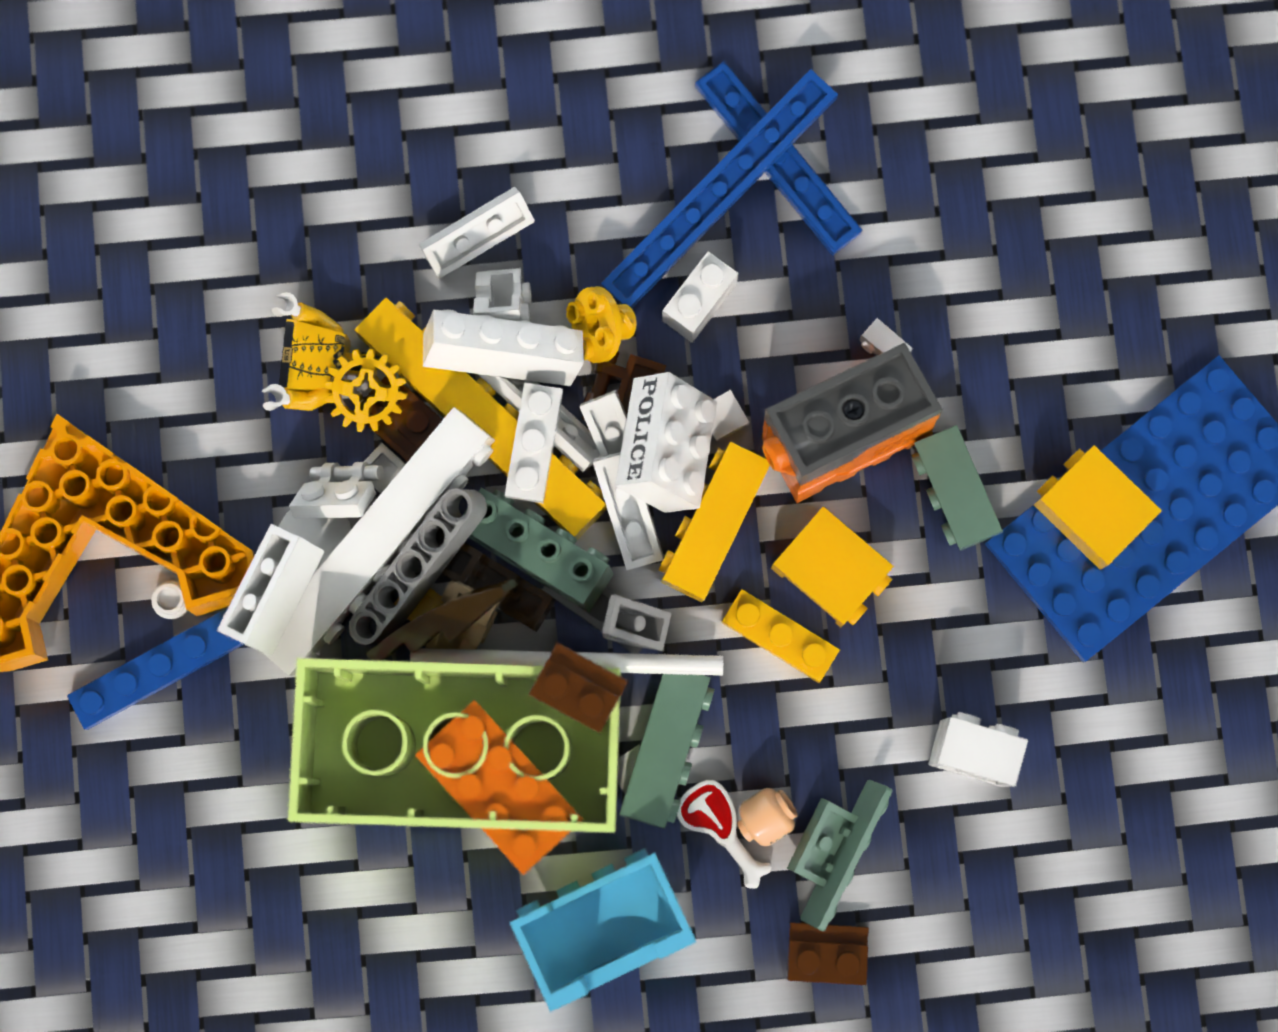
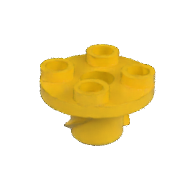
[566,286,637,363]

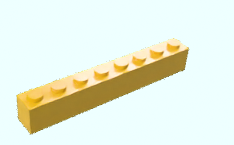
[354,297,607,540]

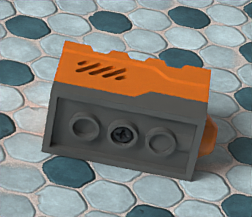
[762,343,942,503]

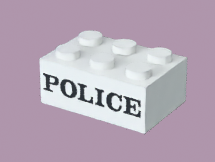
[615,372,717,513]

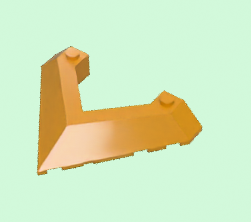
[0,414,255,672]

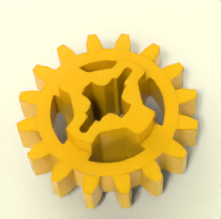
[323,348,408,432]

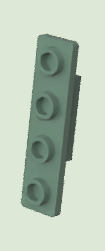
[787,780,892,931]

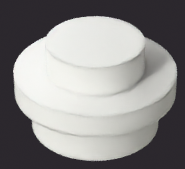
[151,581,188,619]

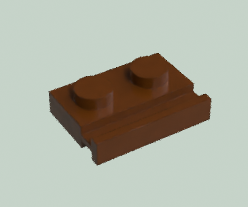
[353,376,443,462]
[528,643,628,734]
[787,922,869,985]

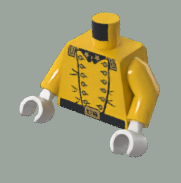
[262,292,366,411]

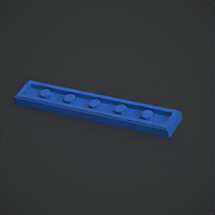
[695,61,863,256]

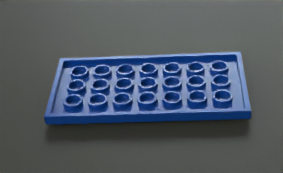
[985,355,1278,663]

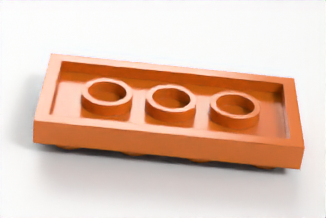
[415,700,584,875]

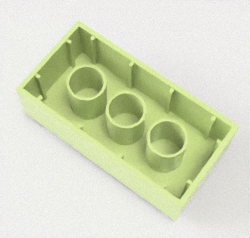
[288,658,621,832]

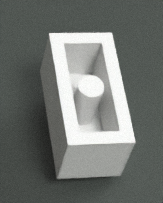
[859,318,913,355]

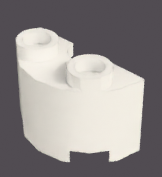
[473,268,531,322]

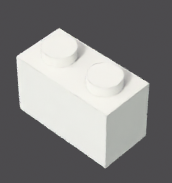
[662,251,738,343]

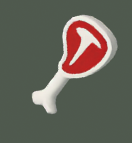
[677,780,772,889]

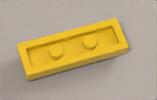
[721,589,840,683]

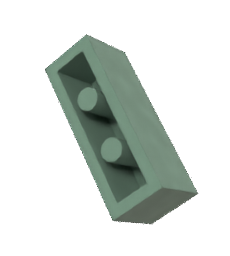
[911,425,1003,551]

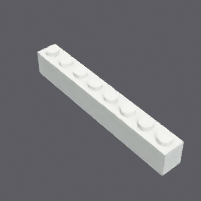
[262,407,495,676]

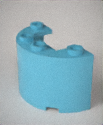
[510,849,696,1012]

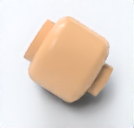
[737,788,798,846]

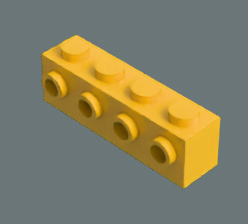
[658,441,770,603]

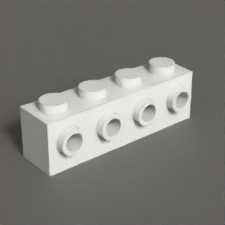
[423,310,584,386]

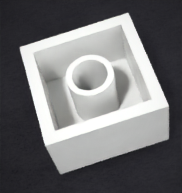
[928,712,1028,787]

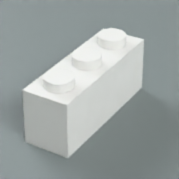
[217,524,325,656]

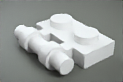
[289,462,384,518]

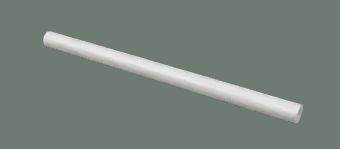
[410,648,723,675]

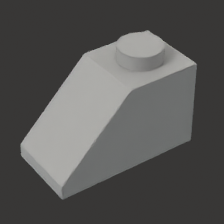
[602,594,671,651]

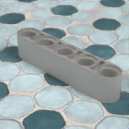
[349,488,487,645]

